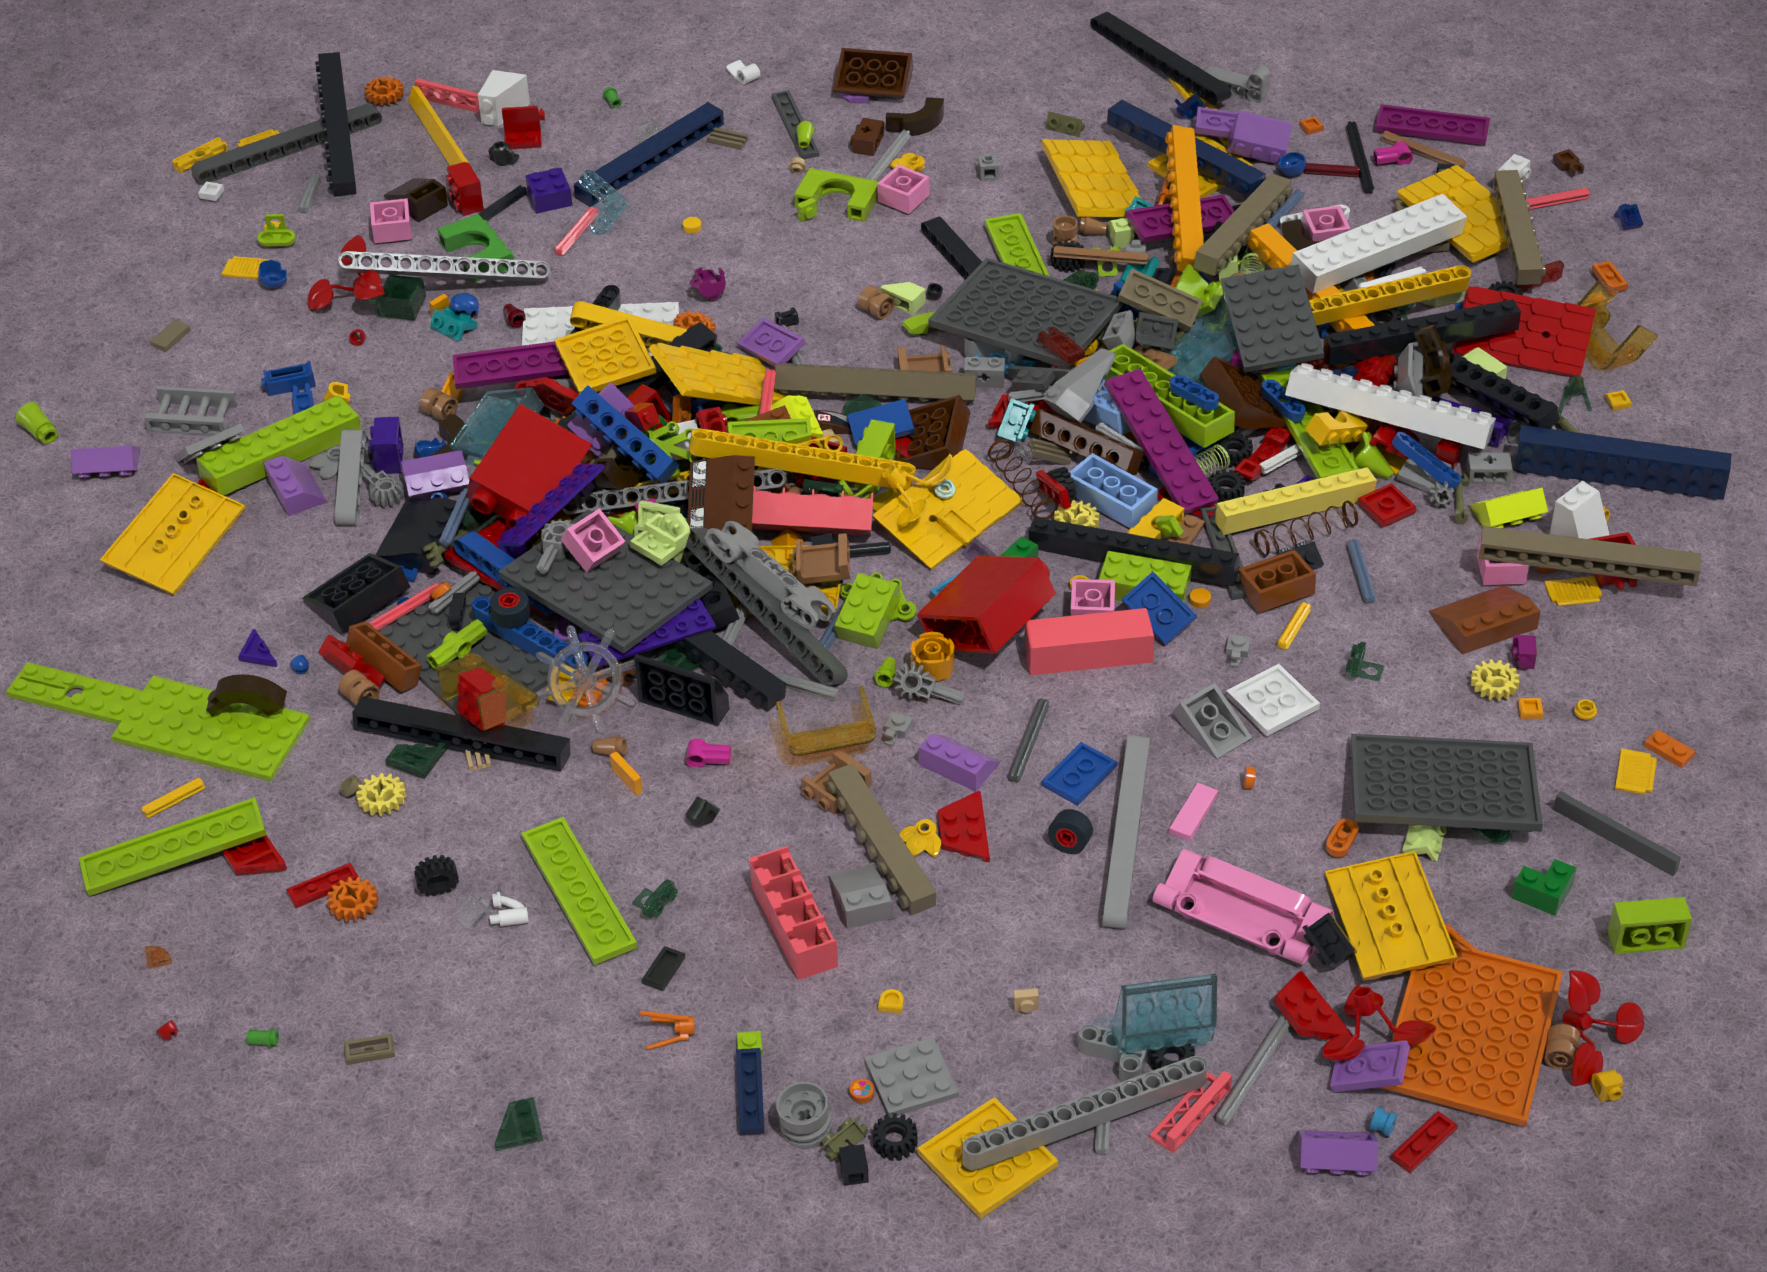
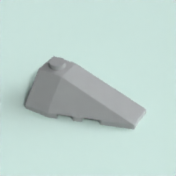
[1043,348,1116,423]

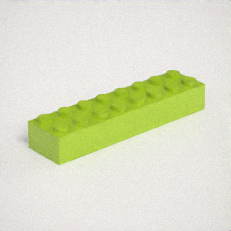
[1103,344,1235,448]
[196,395,361,495]

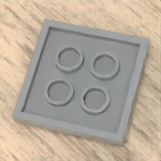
[174,424,244,464]
[864,1037,959,1118]

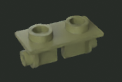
[1045,111,1085,137]
[818,1115,868,1162]

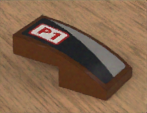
[814,410,852,434]

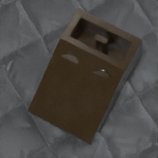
[384,178,448,221]

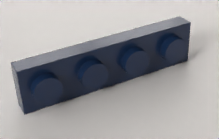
[736,1048,765,1135]

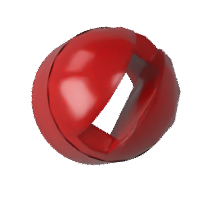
[349,329,366,345]
[156,1020,178,1041]

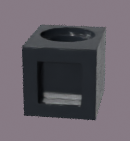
[839,1144,869,1186]

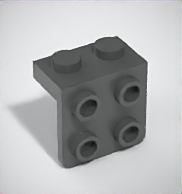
[1135,312,1179,352]

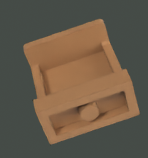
[897,345,952,372]
[793,533,850,584]
[801,749,872,815]

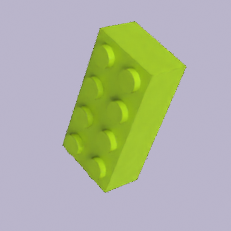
[1099,551,1192,603]

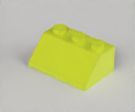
[771,395,823,438]
[1469,487,1548,528]

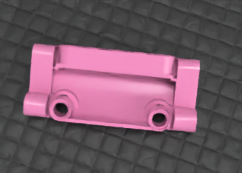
[1153,849,1334,965]

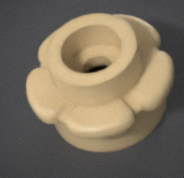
[788,157,806,174]

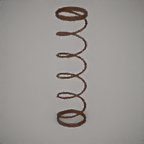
[988,439,1058,519]
[1254,500,1358,557]

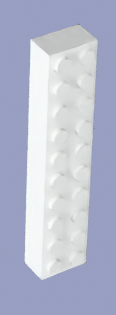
[1290,194,1467,294]
[1285,363,1496,449]

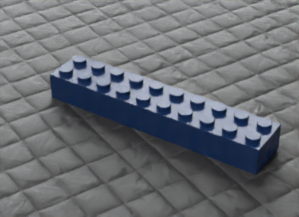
[1514,425,1732,500]

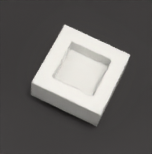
[198,181,224,201]

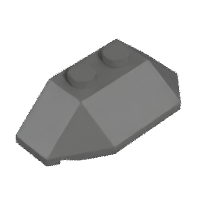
[1394,341,1425,397]

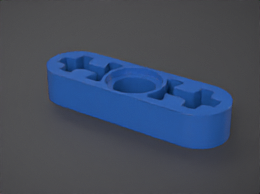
[1170,375,1219,410]
[1261,380,1305,422]

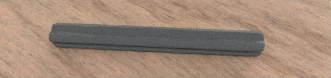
[1008,698,1049,783]

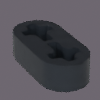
[449,592,466,627]

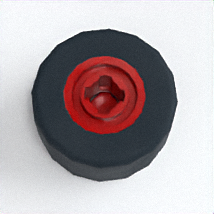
[490,587,530,628]
[1048,809,1093,854]

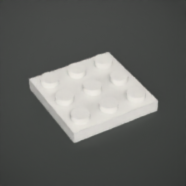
[1226,664,1320,736]

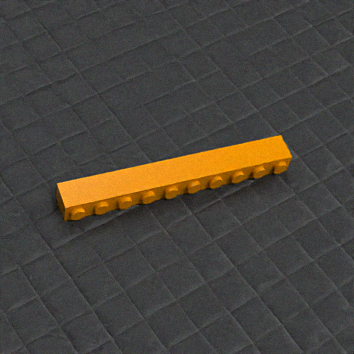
[1165,125,1204,272]
[1247,223,1374,332]

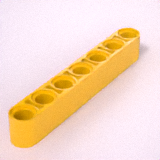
[570,301,687,347]

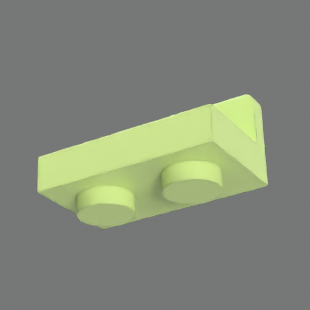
[1402,825,1446,861]

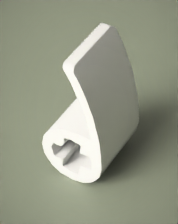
[726,60,760,85]

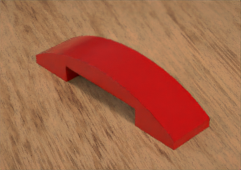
[1234,427,1292,480]

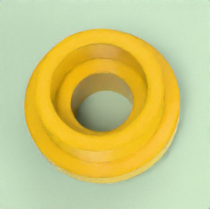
[1574,699,1597,720]

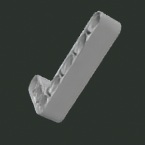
[335,430,373,526]

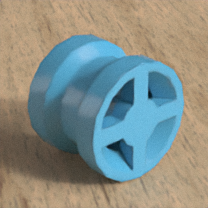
[1370,1107,1398,1137]

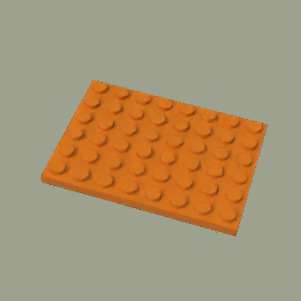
[1379,943,1563,1127]

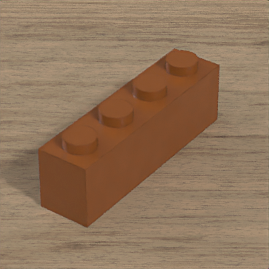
[346,621,422,692]

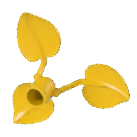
[873,454,953,527]

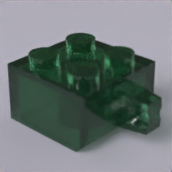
[368,275,426,321]

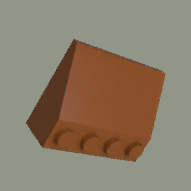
[1429,585,1541,655]

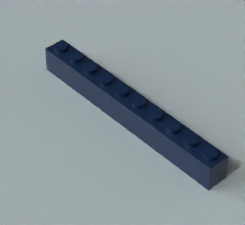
[1107,100,1266,197]
[574,102,724,207]

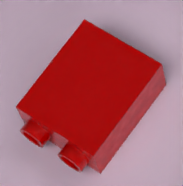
[466,404,592,529]
[916,556,1056,653]

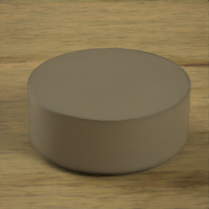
[339,775,362,797]

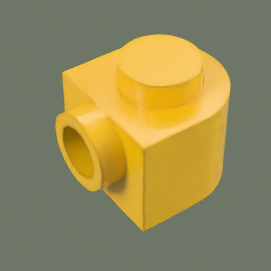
[324,382,350,404]
[1592,1069,1623,1102]

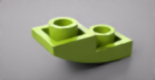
[902,312,937,336]

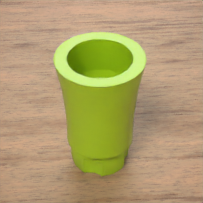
[16,402,59,444]

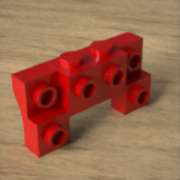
[1349,354,1397,387]

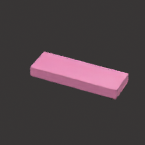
[1169,783,1218,841]

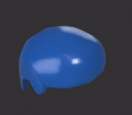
[1277,152,1306,177]
[258,260,287,288]
[450,293,479,316]
[414,438,446,458]

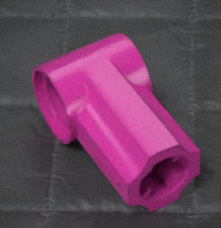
[1373,141,1413,165]
[686,738,731,768]

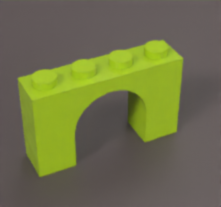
[794,168,880,222]

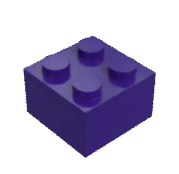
[525,167,573,214]
[369,417,404,474]

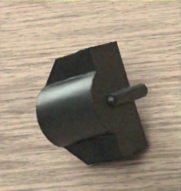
[488,141,520,166]
[685,796,720,826]

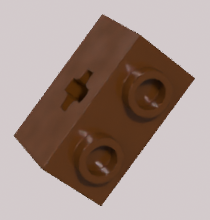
[850,118,884,156]

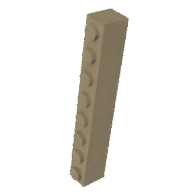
[1493,170,1545,285]
[826,763,936,916]

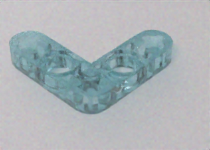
[579,170,627,235]

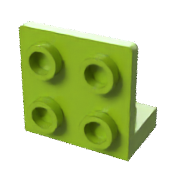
[1175,264,1223,318]

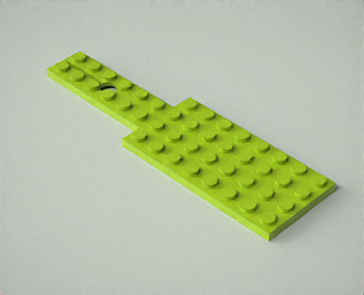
[6,662,311,781]

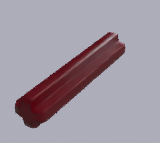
[1304,163,1359,177]

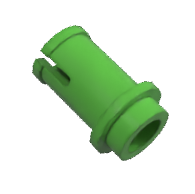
[603,87,622,108]
[246,1028,279,1048]

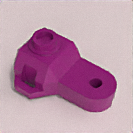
[689,267,726,301]

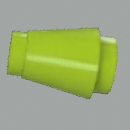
[796,121,815,149]
[875,657,896,687]

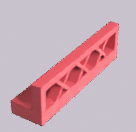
[415,78,480,113]
[1149,1071,1232,1153]

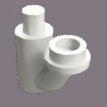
[490,892,529,927]

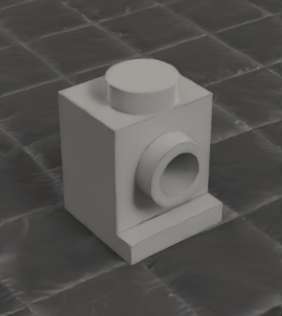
[978,153,999,181]

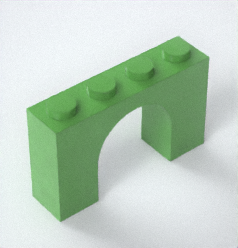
[437,214,514,283]

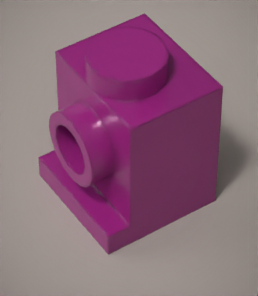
[1511,635,1537,669]

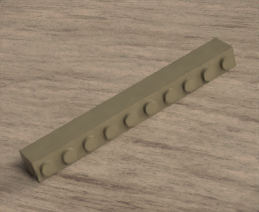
[1193,173,1293,276]
[775,363,976,403]
[1479,526,1701,587]

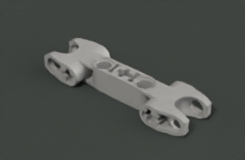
[704,521,836,629]

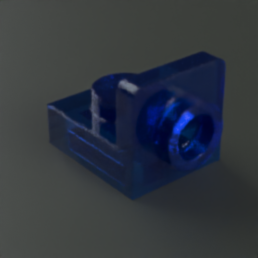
[1174,93,1207,120]
[1614,204,1643,230]

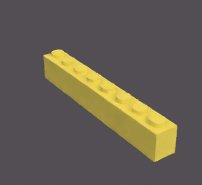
[1215,467,1377,535]

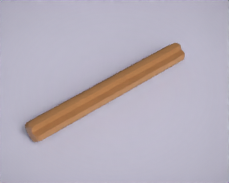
[1381,131,1466,169]
[1053,246,1149,265]

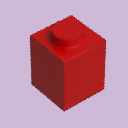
[624,402,661,431]
[1435,438,1463,470]

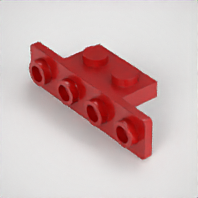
[319,635,386,689]

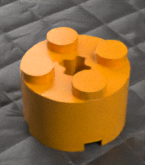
[911,632,954,681]

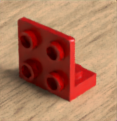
[502,106,542,149]

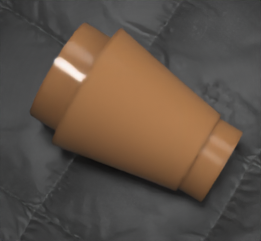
[1078,216,1107,235]
[592,735,627,756]

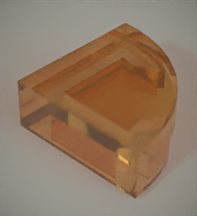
[145,946,173,969]

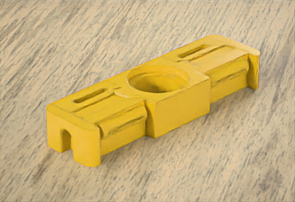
[172,138,228,174]

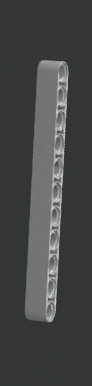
[337,251,550,282]
[562,469,787,516]
[1103,735,1150,929]
[962,1056,1208,1170]

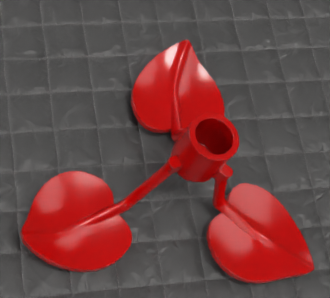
[307,235,385,310]
[1562,970,1645,1087]
[1322,984,1436,1061]

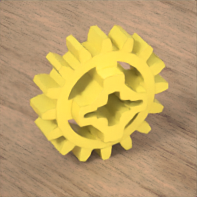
[1054,500,1099,528]
[1471,659,1520,701]
[356,773,406,816]

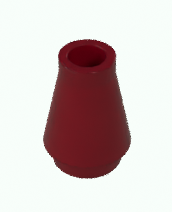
[503,304,526,327]

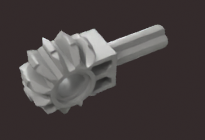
[363,463,404,509]
[537,519,574,574]
[893,662,965,704]

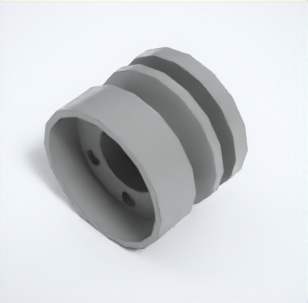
[776,1081,832,1149]

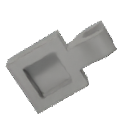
[1226,634,1251,668]
[884,712,913,747]

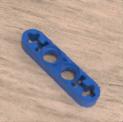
[1392,432,1462,490]

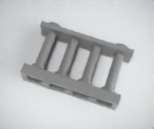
[144,386,238,436]

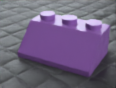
[1228,110,1292,164]
[567,382,634,456]
[71,446,140,478]
[401,450,469,501]
[263,456,327,516]
[919,734,1000,792]
[1298,1130,1378,1175]

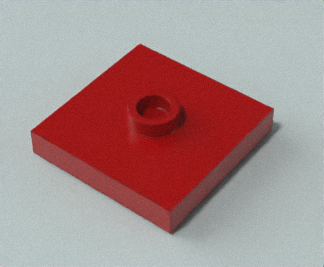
[1358,483,1417,528]

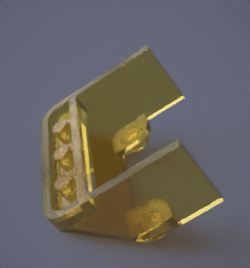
[1577,280,1658,370]
[436,653,539,730]
[776,686,876,756]

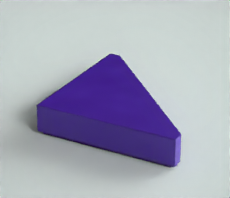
[238,629,277,667]

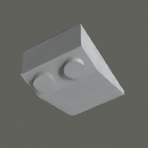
[1173,683,1252,759]
[829,865,892,929]

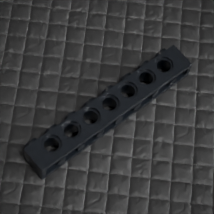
[1448,350,1560,429]
[677,502,740,629]

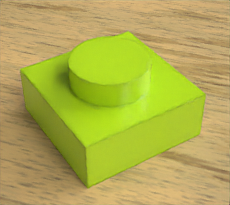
[797,197,817,222]
[1155,515,1184,538]
[737,1031,763,1055]

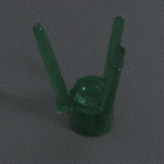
[1558,375,1592,414]

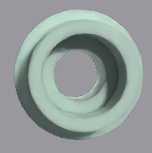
[934,479,955,499]

